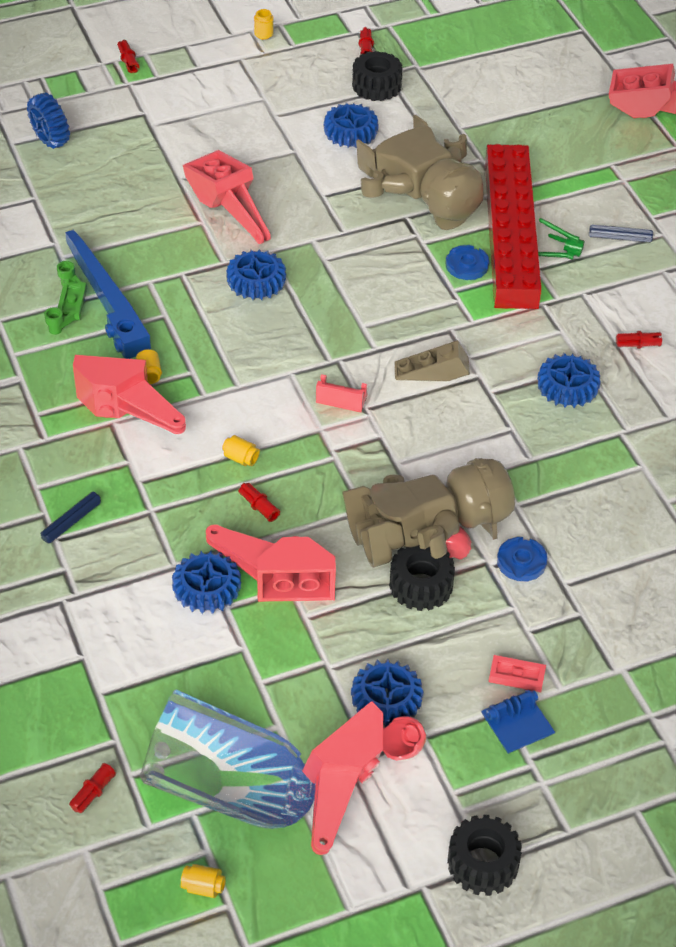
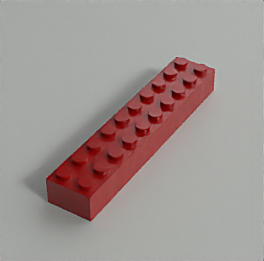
[485,144,541,309]

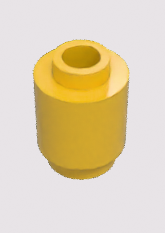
[254,9,273,40]
[136,349,162,384]
[222,435,260,466]
[181,864,226,898]

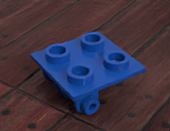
[481,690,555,754]

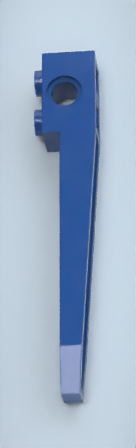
[65,230,151,359]

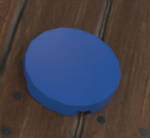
[445,245,489,280]
[497,537,547,582]

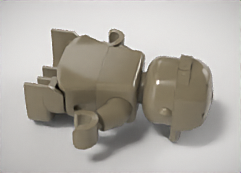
[356,114,483,230]
[342,458,515,568]

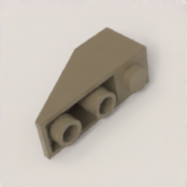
[395,340,470,381]

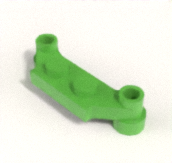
[44,261,87,335]

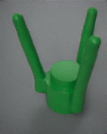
[538,218,585,260]

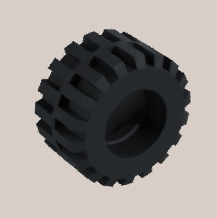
[352,51,403,101]
[389,545,455,611]
[447,814,522,896]

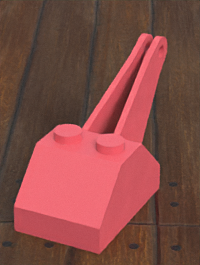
[609,64,676,118]
[183,150,271,244]
[73,355,186,434]
[206,525,336,602]
[302,701,383,855]

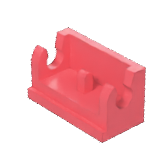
[316,374,367,412]

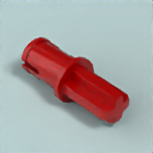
[359,27,374,54]
[117,40,140,73]
[616,331,662,349]
[238,483,280,522]
[69,763,116,813]

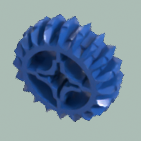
[27,92,70,149]
[324,103,379,148]
[226,249,286,300]
[537,353,601,408]
[172,550,241,614]
[351,659,424,727]

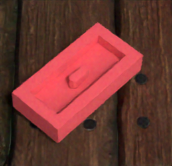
[489,655,546,692]

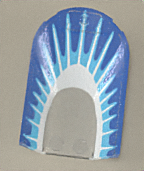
[140,690,315,829]

